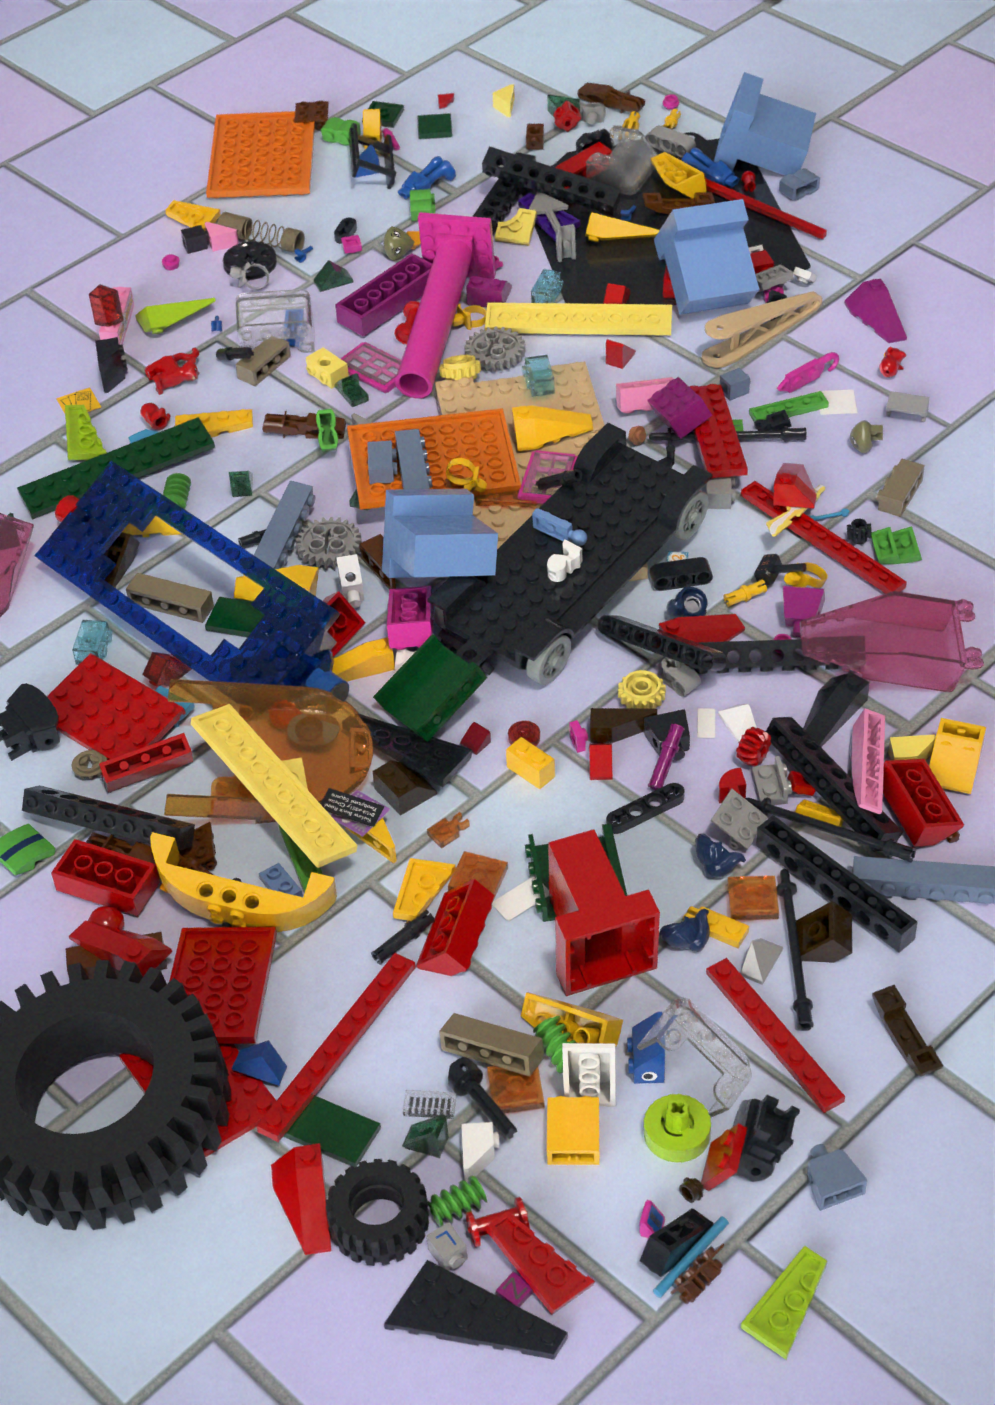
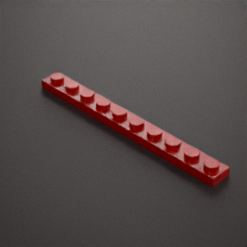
[741,481,907,598]
[256,953,416,1142]

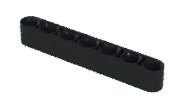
[598,615,727,671]

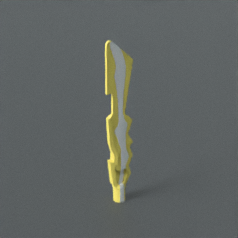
[766,485,825,537]

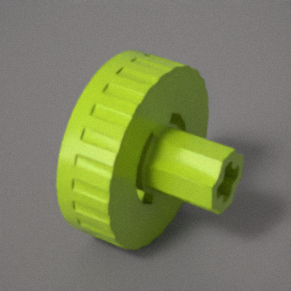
[644,1094,711,1163]

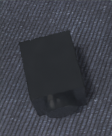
[181,225,209,254]

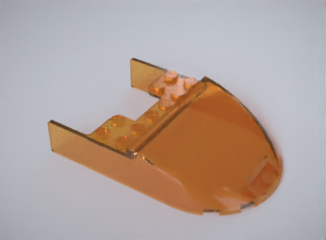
[164,679,373,824]

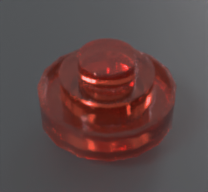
[508,721,541,746]

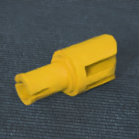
[619,111,640,141]

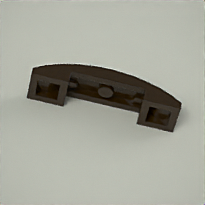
[872,984,944,1077]

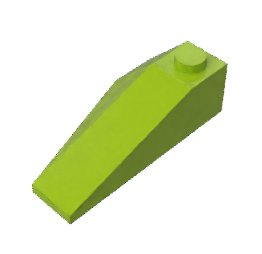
[135,298,216,334]

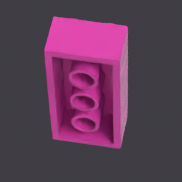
[387,585,434,650]

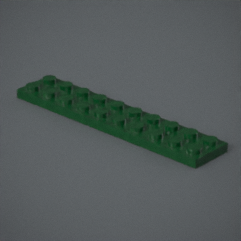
[17,417,215,519]

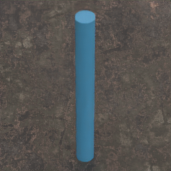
[653,1216,729,1298]

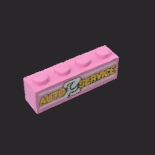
[99,287,134,345]

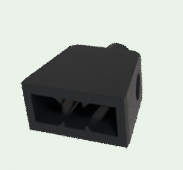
[644,709,690,761]

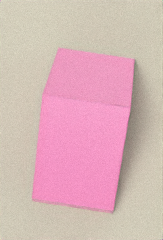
[205,222,239,252]

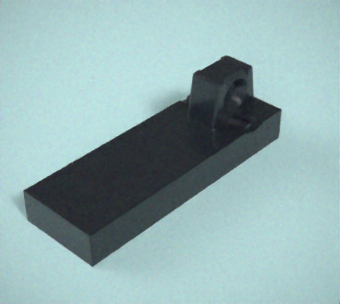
[438,628,495,675]

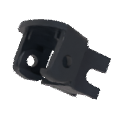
[0,683,60,761]
[733,1095,800,1181]

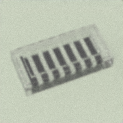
[403,1090,457,1119]

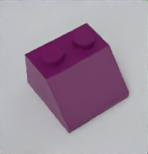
[466,276,512,307]

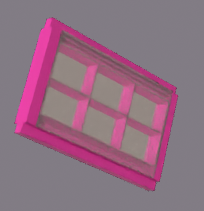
[340,342,401,393]
[517,450,578,504]

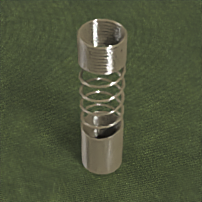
[218,212,305,253]

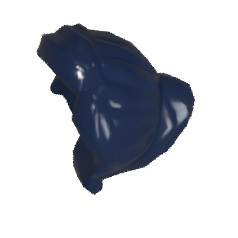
[666,586,708,619]
[695,833,746,878]
[659,909,710,952]

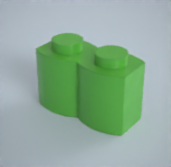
[321,117,361,145]
[410,189,436,221]
[316,409,338,452]

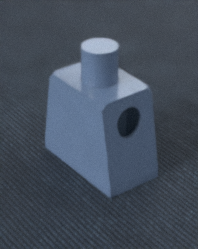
[807,1144,867,1211]

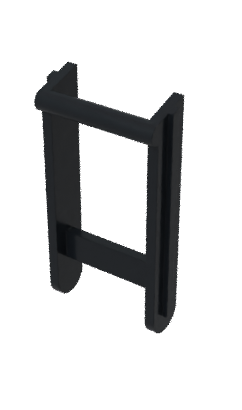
[349,123,396,189]

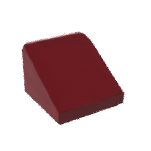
[460,722,491,755]

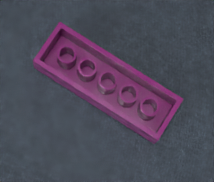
[335,253,432,337]

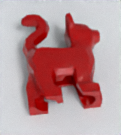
[144,347,200,395]

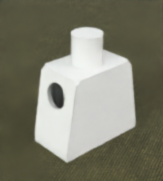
[336,554,364,608]

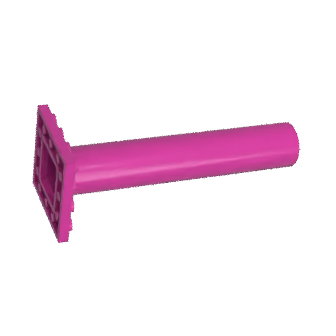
[395,212,496,398]

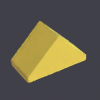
[492,84,515,117]

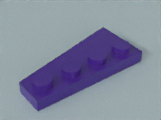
[518,193,580,241]

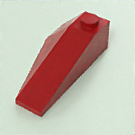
[773,463,817,508]
[659,614,745,666]
[69,920,172,977]
[271,1143,332,1255]

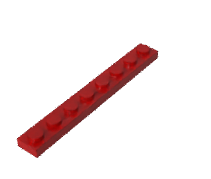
[706,958,845,1113]

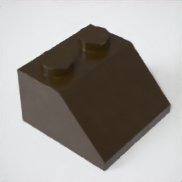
[372,760,437,816]
[796,901,852,963]

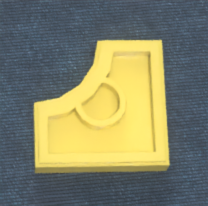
[494,208,537,246]

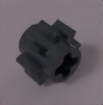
[847,519,872,544]

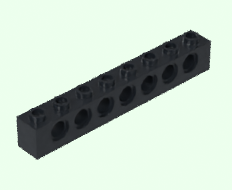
[482,146,621,216]
[472,152,536,235]
[689,637,866,674]
[765,717,903,852]
[22,785,195,851]
[756,815,918,953]

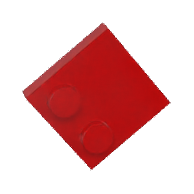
[701,1123,747,1191]

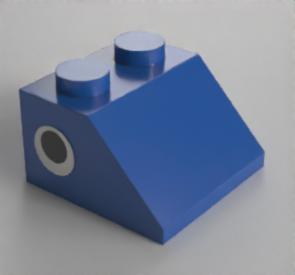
[627,1012,665,1084]

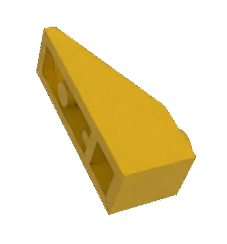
[345,817,397,863]

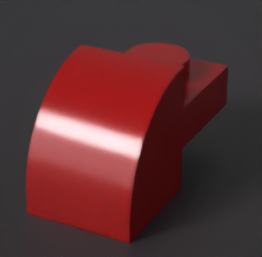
[718,767,747,803]

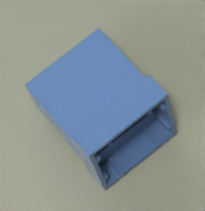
[714,72,816,176]
[654,199,759,315]
[382,489,498,578]

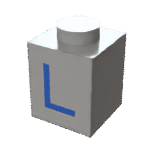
[426,1222,468,1271]

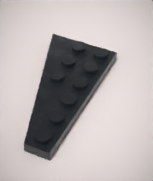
[342,712,472,787]
[384,1260,568,1360]

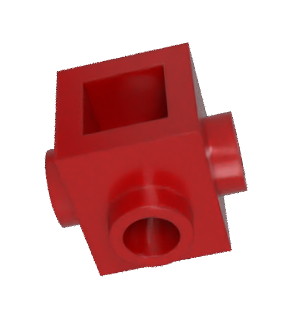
[553,100,581,132]

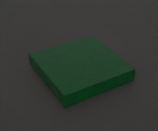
[362,101,404,128]
[417,113,452,139]

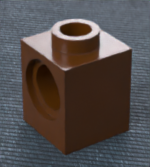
[526,124,544,150]

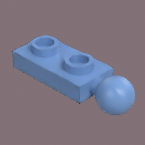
[532,508,587,546]
[259,863,303,897]

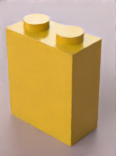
[547,1096,600,1165]

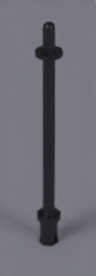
[649,426,807,445]
[745,797,916,862]
[776,869,814,1031]

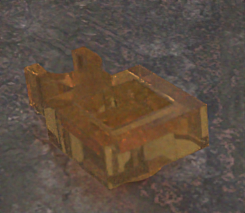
[427,812,470,848]

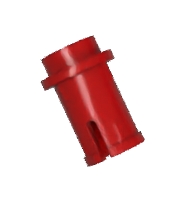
[741,171,756,192]

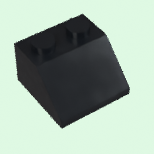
[95,337,128,393]

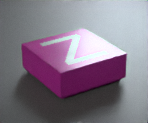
[496,1272,534,1307]

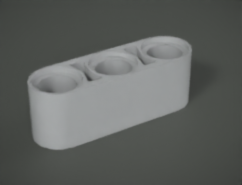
[645,125,696,158]

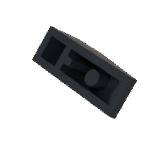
[640,1208,714,1277]

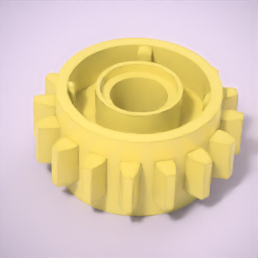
[439,355,481,380]
[618,670,666,709]

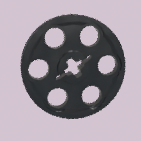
[223,241,277,280]

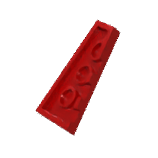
[485,1211,595,1315]

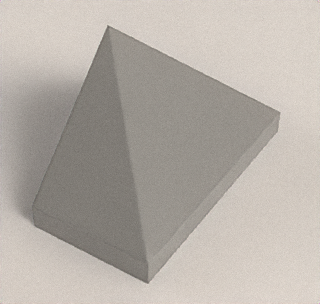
[740,938,783,985]

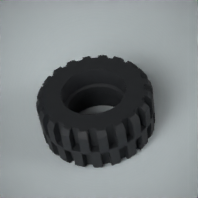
[326,1159,429,1266]

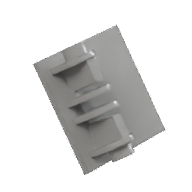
[711,789,768,850]

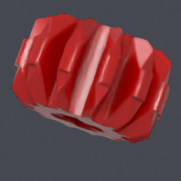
[736,727,771,767]

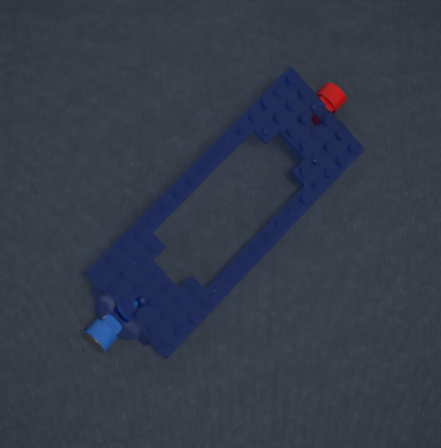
[34,461,349,717]

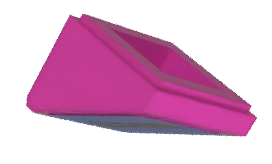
[640,1200,665,1238]

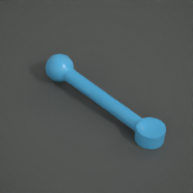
[810,508,849,521]

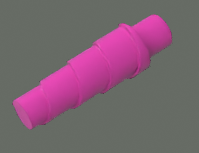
[382,128,400,151]

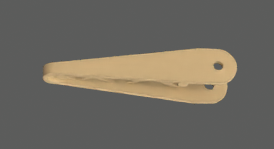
[702,291,822,368]

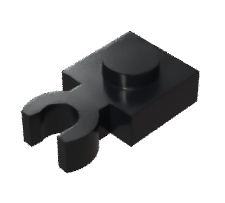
[754,409,792,431]

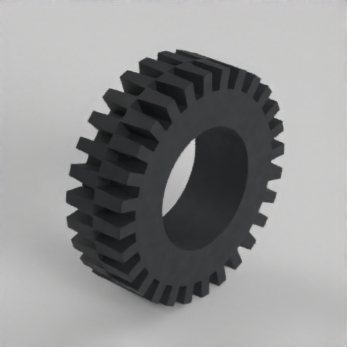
[0,960,231,1230]

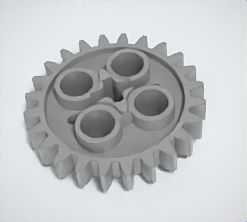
[465,326,526,371]
[295,517,362,569]

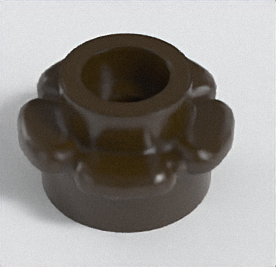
[679,1177,704,1203]

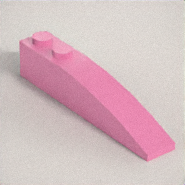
[851,708,885,814]

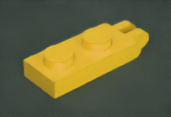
[682,906,749,949]

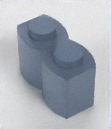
[779,168,820,200]

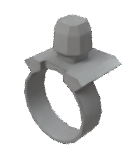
[582,103,606,124]
[230,262,269,290]

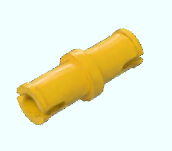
[663,109,681,129]
[723,579,767,607]

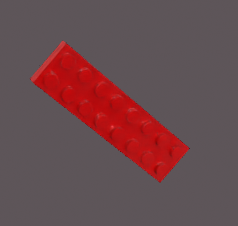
[689,384,748,478]

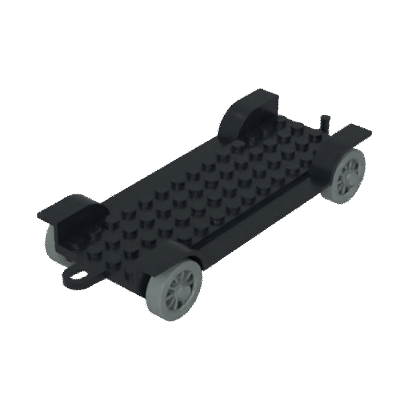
[427,423,712,685]

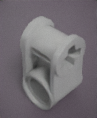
[661,657,701,697]

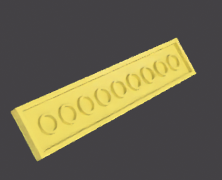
[485,303,672,336]
[191,704,358,868]

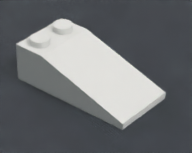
[562,1043,616,1107]

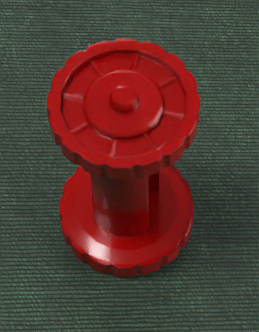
[394,301,420,344]
[465,1197,530,1247]

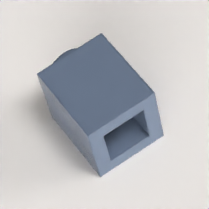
[720,368,751,401]

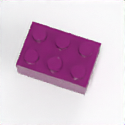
[647,377,712,439]

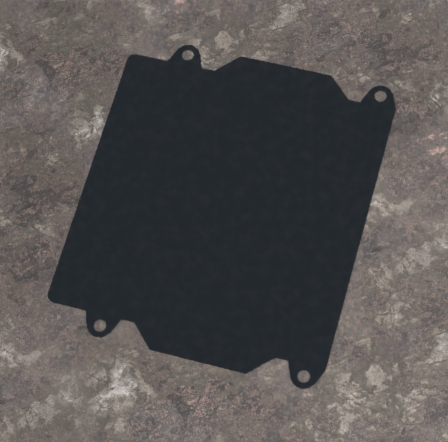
[521,132,811,306]

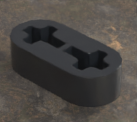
[334,217,357,244]

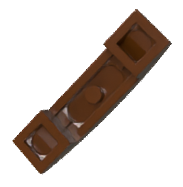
[642,192,715,214]

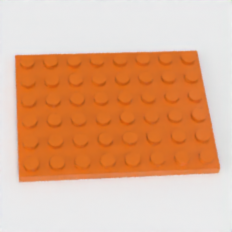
[206,111,315,198]
[347,408,521,510]

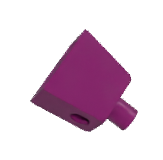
[783,586,825,637]

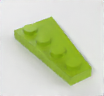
[65,405,107,460]
[741,1246,827,1360]

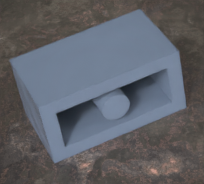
[367,440,398,484]

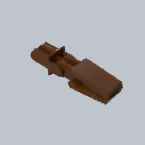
[577,82,646,114]
[262,411,346,439]
[86,832,160,878]

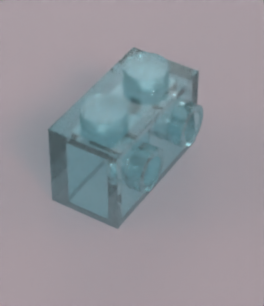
[531,269,563,303]
[522,355,555,397]
[72,620,112,665]

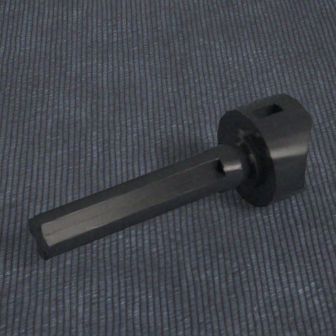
[448,1057,517,1139]

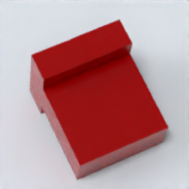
[548,829,660,996]

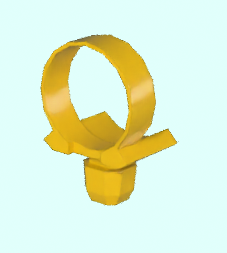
[452,304,486,330]
[446,458,487,492]
[784,562,828,588]

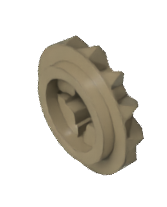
[71,750,107,780]

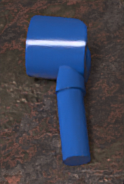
[621,205,636,221]
[294,246,313,263]
[211,316,222,332]

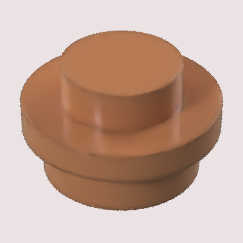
[628,425,646,445]

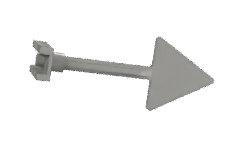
[529,192,576,262]

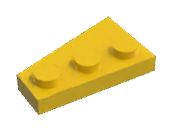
[166,200,221,231]
[393,858,456,921]

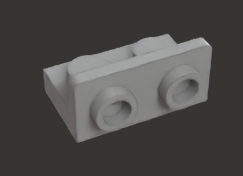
[755,265,794,292]
[752,756,792,805]

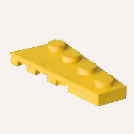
[175,409,253,438]

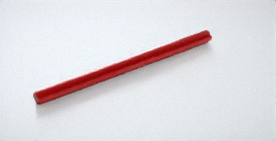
[705,178,827,239]

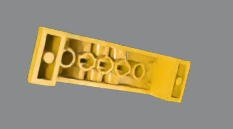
[150,832,337,932]

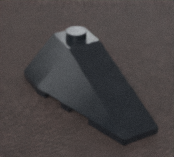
[803,672,870,747]

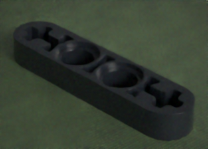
[606,783,684,834]

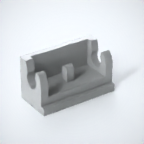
[886,391,929,422]

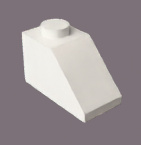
[462,1122,499,1183]

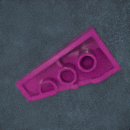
[844,278,907,343]

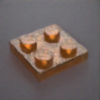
[448,851,508,900]
[727,876,779,920]
[487,1066,545,1114]

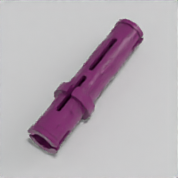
[648,724,685,790]

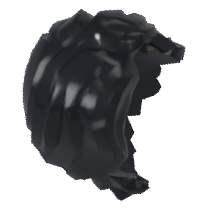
[576,129,614,154]

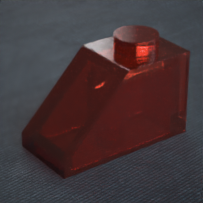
[142,652,194,687]

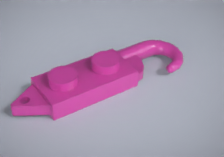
[776,352,839,393]

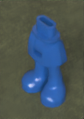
[681,148,739,188]
[398,156,456,199]

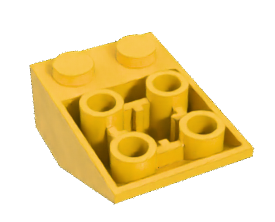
[929,718,986,794]

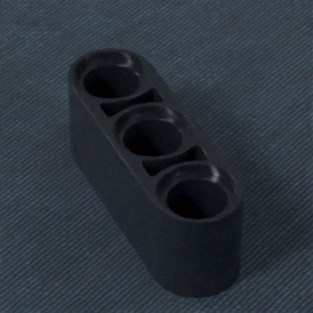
[649,557,713,591]

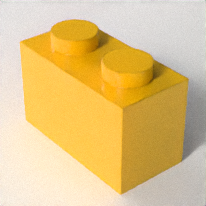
[506,737,555,789]

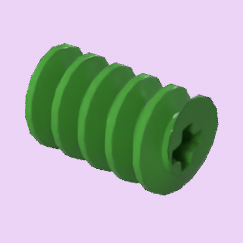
[160,473,191,513]
[533,1016,577,1074]
[428,1176,487,1227]

